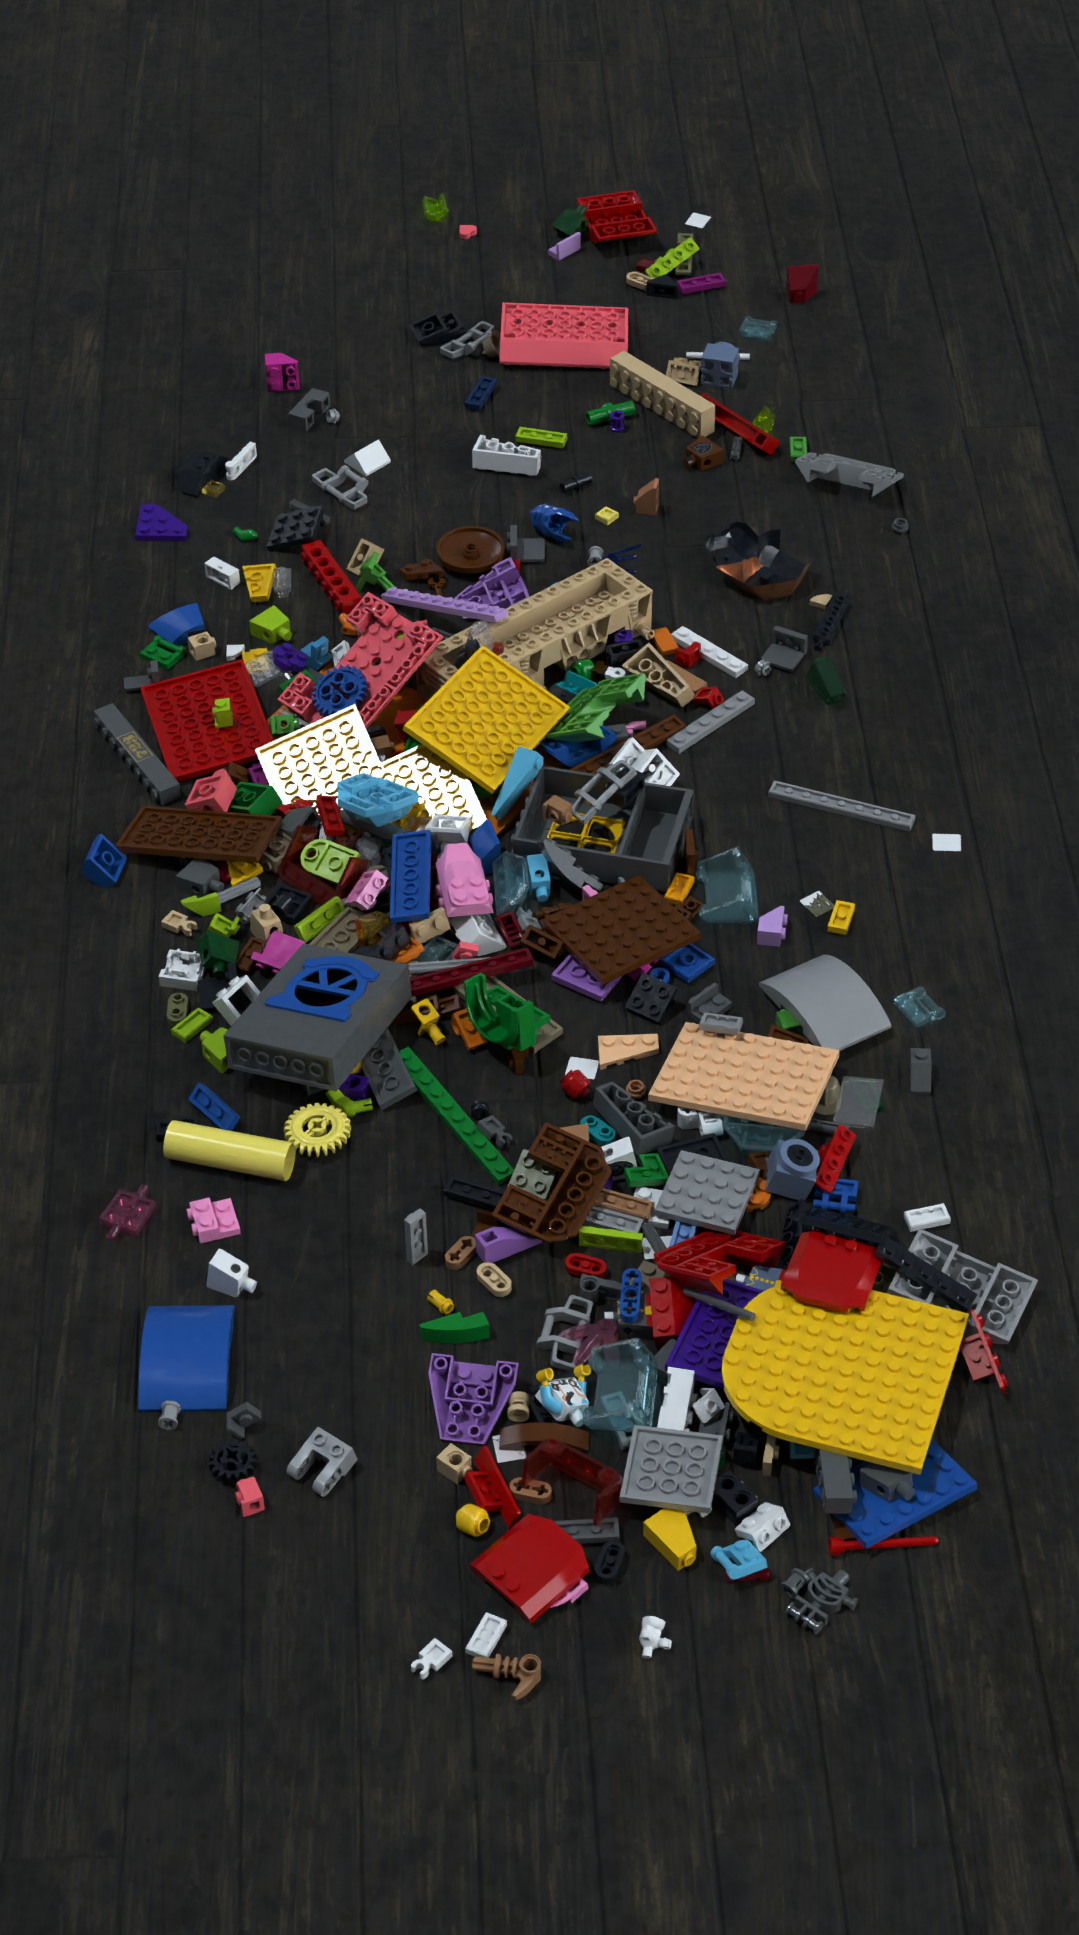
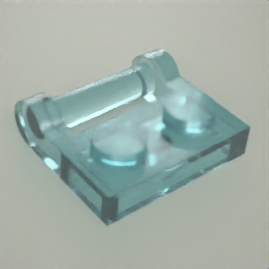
[739,316,777,340]
[414,936,458,962]
[894,986,946,1027]

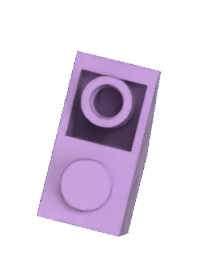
[757,906,788,947]

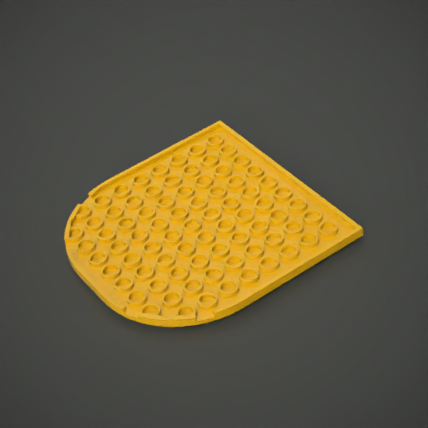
[721,1284,969,1475]

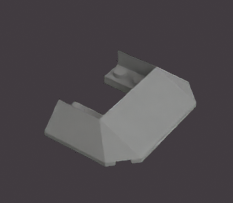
[795,452,904,497]

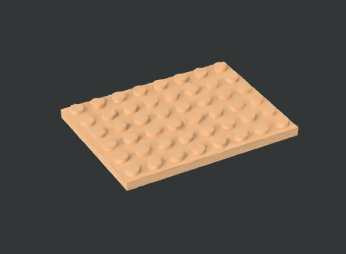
[648,1022,839,1131]

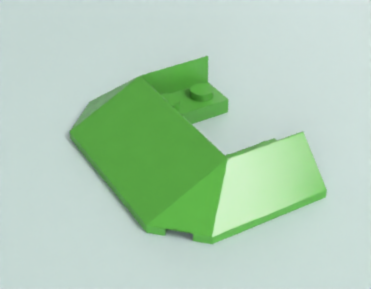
[546,673,646,742]

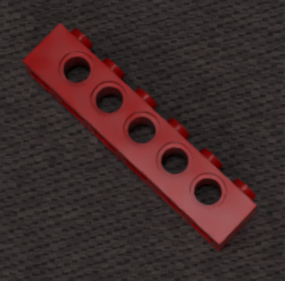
[300,540,362,615]

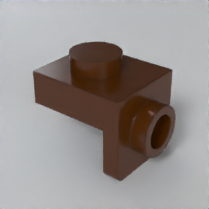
[222,761,249,784]
[507,1047,529,1075]

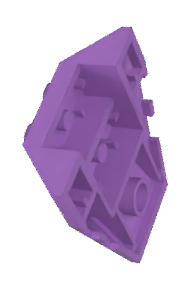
[454,557,530,621]

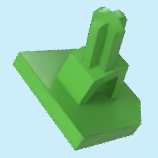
[356,552,395,592]

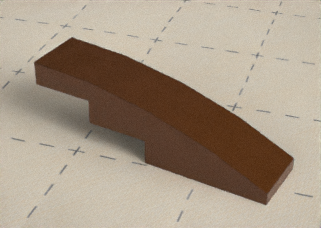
[391,994,462,1024]

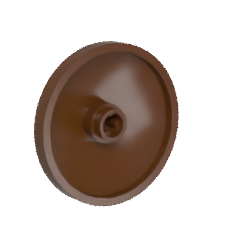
[437,526,505,574]

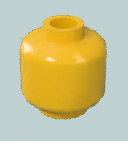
[456,1504,490,1537]

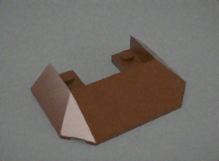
[491,1122,612,1244]

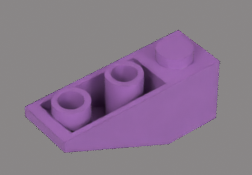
[475,1227,542,1263]

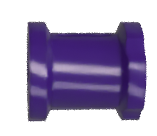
[610,411,624,433]

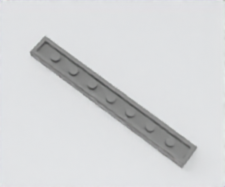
[768,781,916,832]

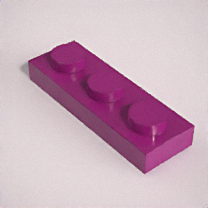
[677,273,726,294]

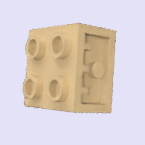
[666,357,702,386]

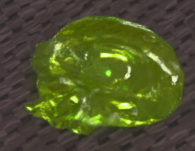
[752,406,775,433]

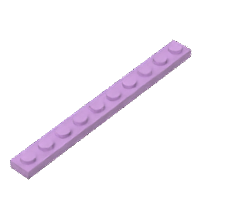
[381,587,508,623]

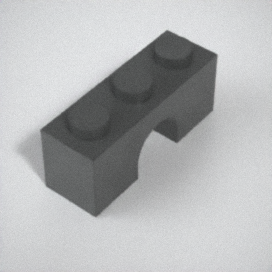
[288,388,330,432]

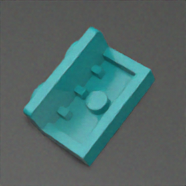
[555,671,597,695]

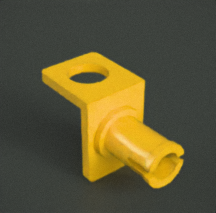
[411,999,446,1045]

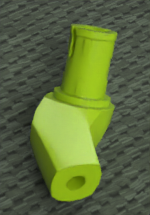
[325,1089,373,1118]

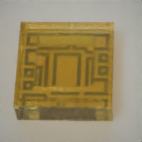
[202,480,225,498]

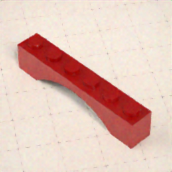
[701,393,780,456]

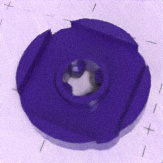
[271,643,307,673]

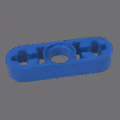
[620,1268,642,1324]

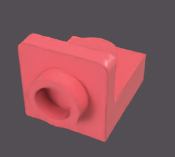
[452,941,479,960]

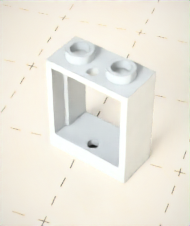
[213,975,261,1026]

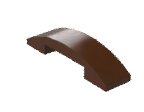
[499,1423,589,1453]

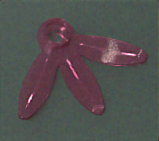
[558,1318,620,1371]

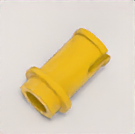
[427,1290,454,1314]

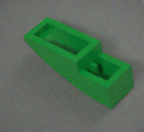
[419,1312,490,1344]

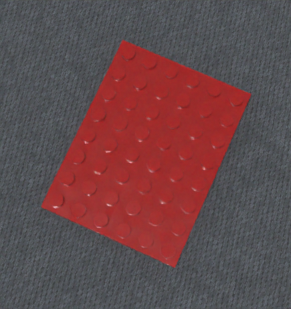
[140,659,274,782]

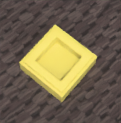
[595,507,619,525]

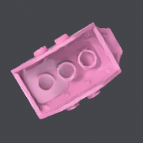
[435,843,494,917]

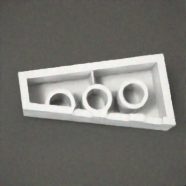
[472,435,541,476]

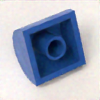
[82,834,127,886]

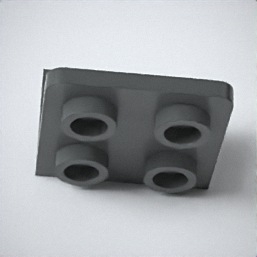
[507,525,545,563]
[761,626,808,672]

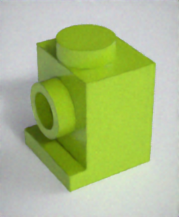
[212,698,234,728]

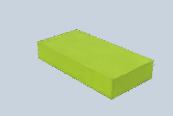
[171,1007,213,1043]

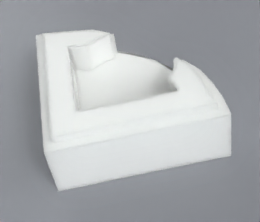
[226,644,245,661]

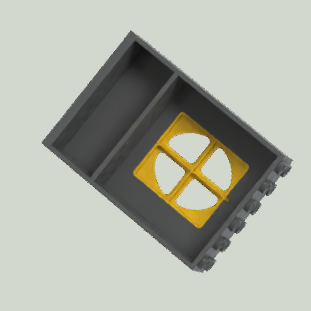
[510,766,694,892]

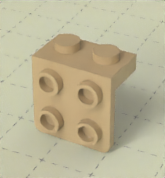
[408,907,451,944]

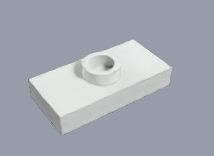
[904,1203,951,1232]
[465,1612,507,1658]

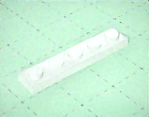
[671,626,748,678]

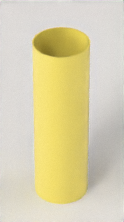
[163,1120,296,1181]

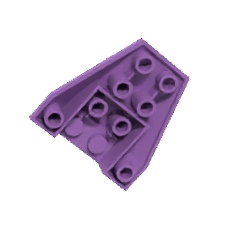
[429,1353,519,1446]

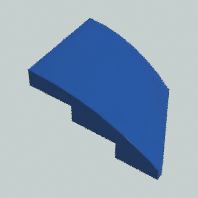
[149,603,205,646]

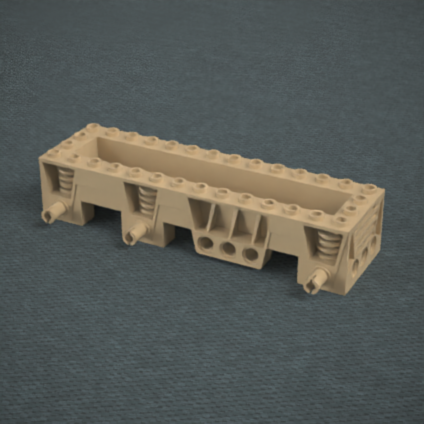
[415,558,655,702]

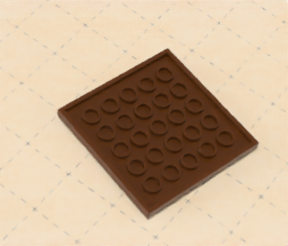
[541,875,702,985]

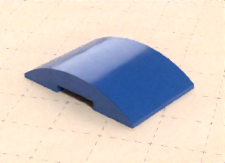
[138,1305,235,1412]

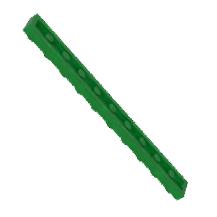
[399,1047,514,1186]

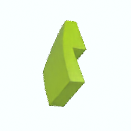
[180,892,222,917]

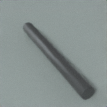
[683,1286,756,1321]

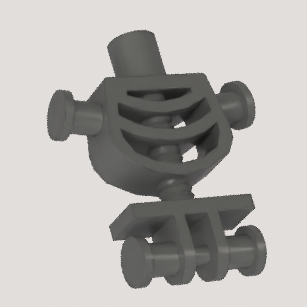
[785,1568,858,1635]

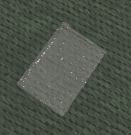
[833,1076,884,1128]

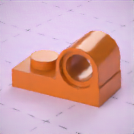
[451,1008,488,1051]

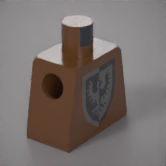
[683,436,724,471]

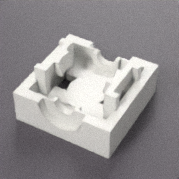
[159,949,206,991]

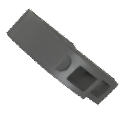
[537,838,603,891]

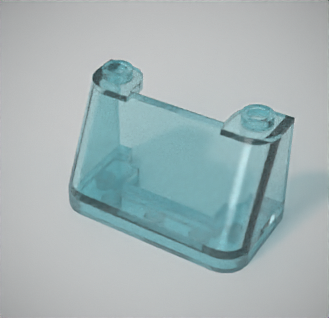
[696,846,759,923]
[582,1338,658,1432]

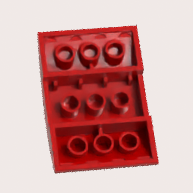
[576,190,657,243]

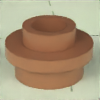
[626,1080,646,1099]

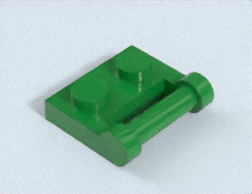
[140,635,187,670]

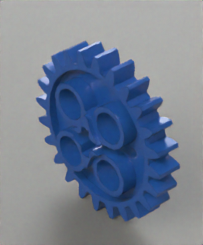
[311,664,369,717]

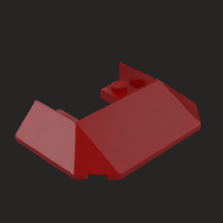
[654,1231,786,1295]

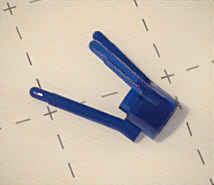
[603,544,641,573]

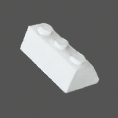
[448,913,507,956]

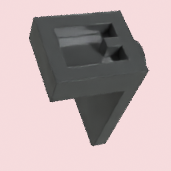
[124,660,160,692]

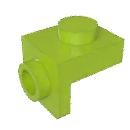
[207,913,240,938]

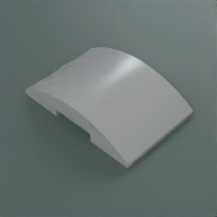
[759,954,891,1051]
[888,1228,1038,1344]

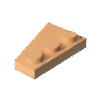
[598,1034,659,1070]

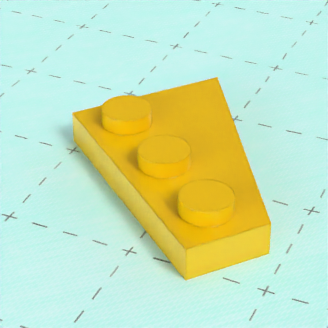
[242,563,277,602]

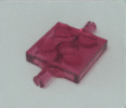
[99,1184,157,1240]

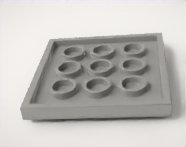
[655,1150,760,1235]
[620,1425,723,1514]

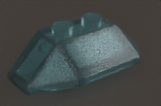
[492,851,529,916]
[723,1115,805,1153]

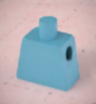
[526,854,551,902]

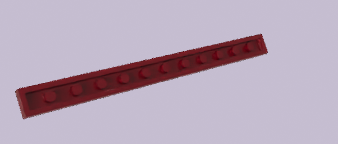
[309,948,534,1007]

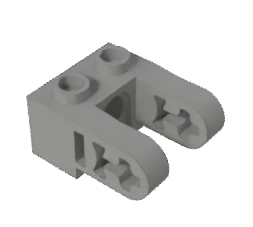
[286,1427,358,1497]

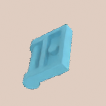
[710,1539,768,1580]

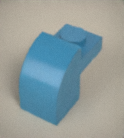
[300,636,333,671]

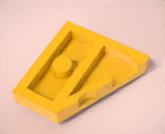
[227,861,264,886]

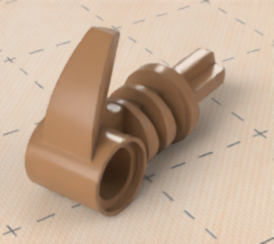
[472,1654,541,1700]

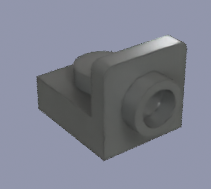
[226,1402,261,1440]

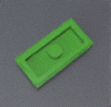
[789,437,807,461]

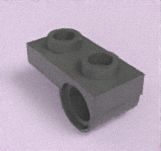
[580,1274,622,1305]

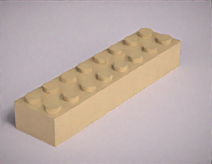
[610,351,715,438]

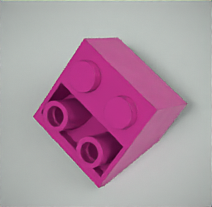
[265,353,300,392]

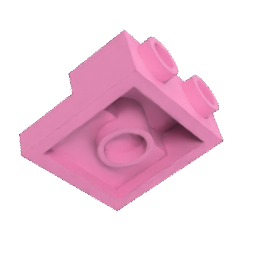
[344,869,388,911]
[186,1198,241,1244]

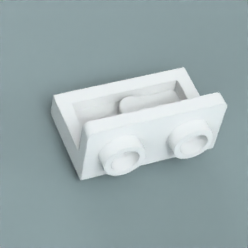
[735,1502,790,1552]

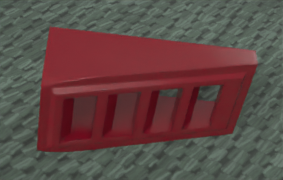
[494,911,524,950]

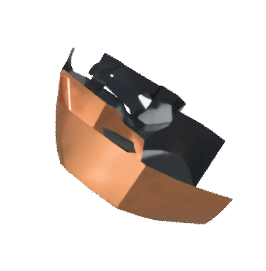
[706,521,812,600]

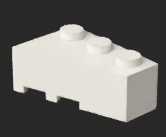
[657,1367,697,1432]

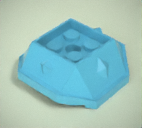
[337,773,419,827]

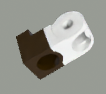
[591,660,625,684]

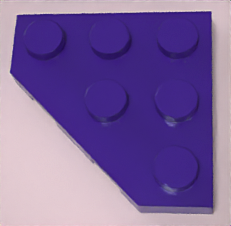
[135,504,188,541]

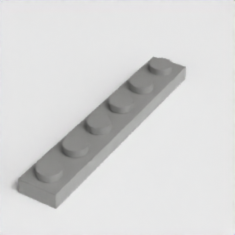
[666,691,755,754]

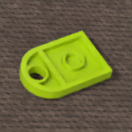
[301,839,361,887]

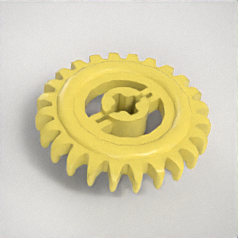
[284,1103,351,1157]

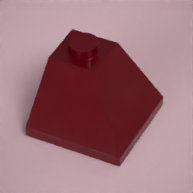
[786,264,819,303]

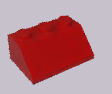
[649,1276,696,1348]

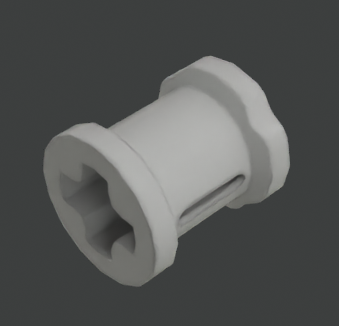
[588,546,603,567]
[158,1401,181,1430]

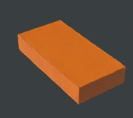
[652,627,679,656]

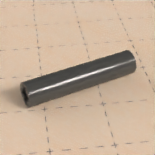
[340,809,409,842]

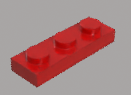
[315,795,345,837]

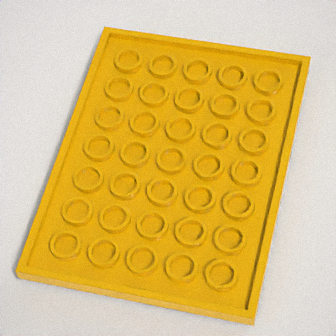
[402,645,571,794]

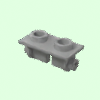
[233,887,267,924]

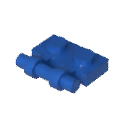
[813,1178,859,1214]

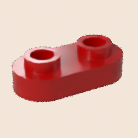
[565,1253,606,1278]

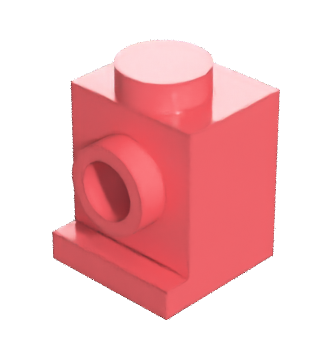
[235,1476,265,1517]

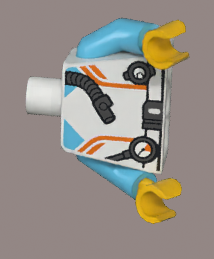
[535,1364,591,1427]

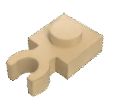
[161,910,197,936]

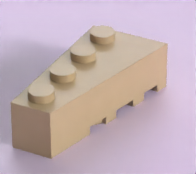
[622,643,696,708]

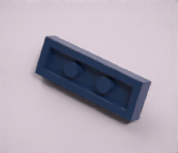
[464,376,497,411]

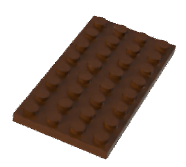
[115,806,282,864]

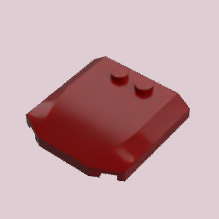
[781,1230,883,1313]
[469,1514,590,1624]

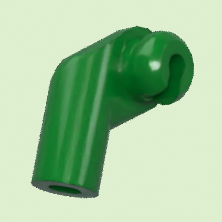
[233,527,257,542]

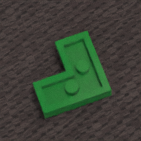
[623,1153,669,1187]

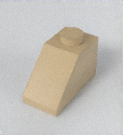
[346,538,385,576]

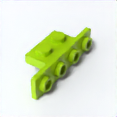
[645,237,700,279]

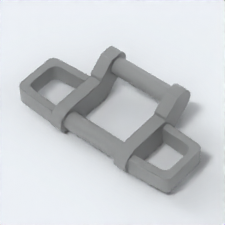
[440,321,494,359]
[312,465,368,509]
[572,760,637,824]
[536,1295,593,1372]

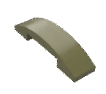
[675,233,693,275]

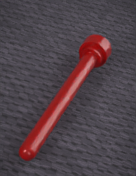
[829,1536,939,1556]

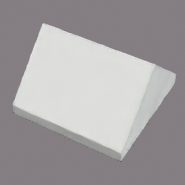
[344,440,391,476]
[425,815,471,843]

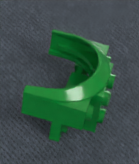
[464,973,550,1051]

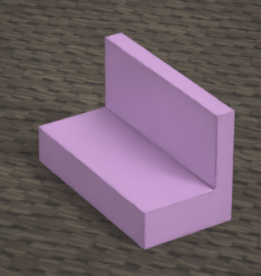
[548,232,581,261]

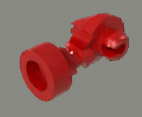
[276,798,314,819]

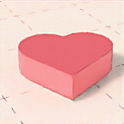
[459,225,477,239]

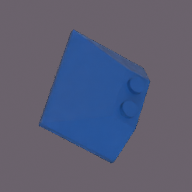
[538,725,617,768]

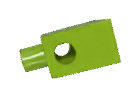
[249,605,292,644]
[200,1027,229,1073]

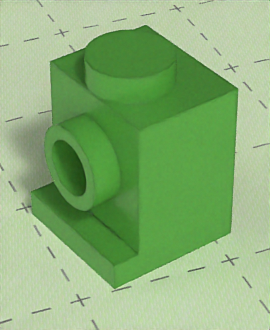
[271,714,299,736]

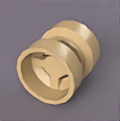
[507,1391,530,1422]

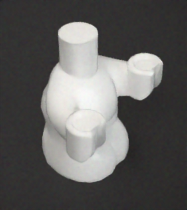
[639,1616,672,1659]

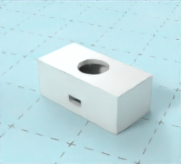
[204,557,240,590]

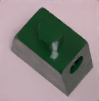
[551,204,589,238]
[197,931,239,978]

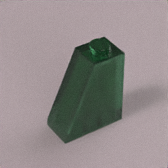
[805,656,847,705]

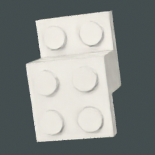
[609,737,680,786]

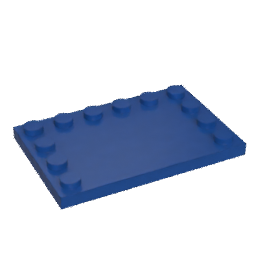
[813,1439,977,1549]

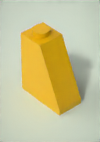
[643,1508,696,1571]

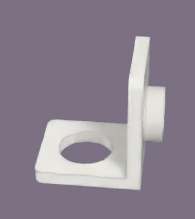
[692,1388,725,1423]

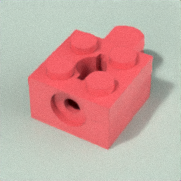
[185,769,237,812]

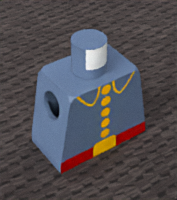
[735,1266,786,1291]

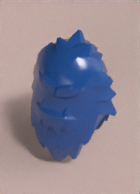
[530,504,579,542]

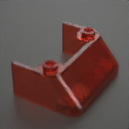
[278,825,370,905]
[521,1438,623,1526]

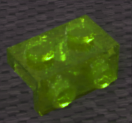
[422,194,448,222]

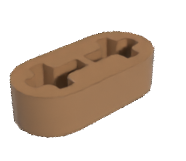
[445,1236,476,1270]
[510,1477,552,1505]

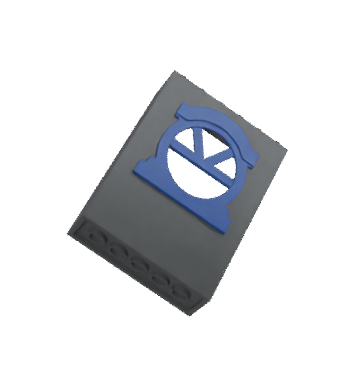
[223,944,412,1091]

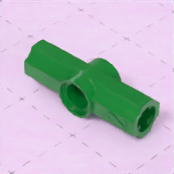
[585,400,636,426]

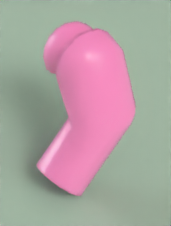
[625,721,646,737]

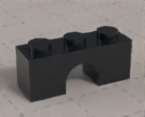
[353,922,412,961]

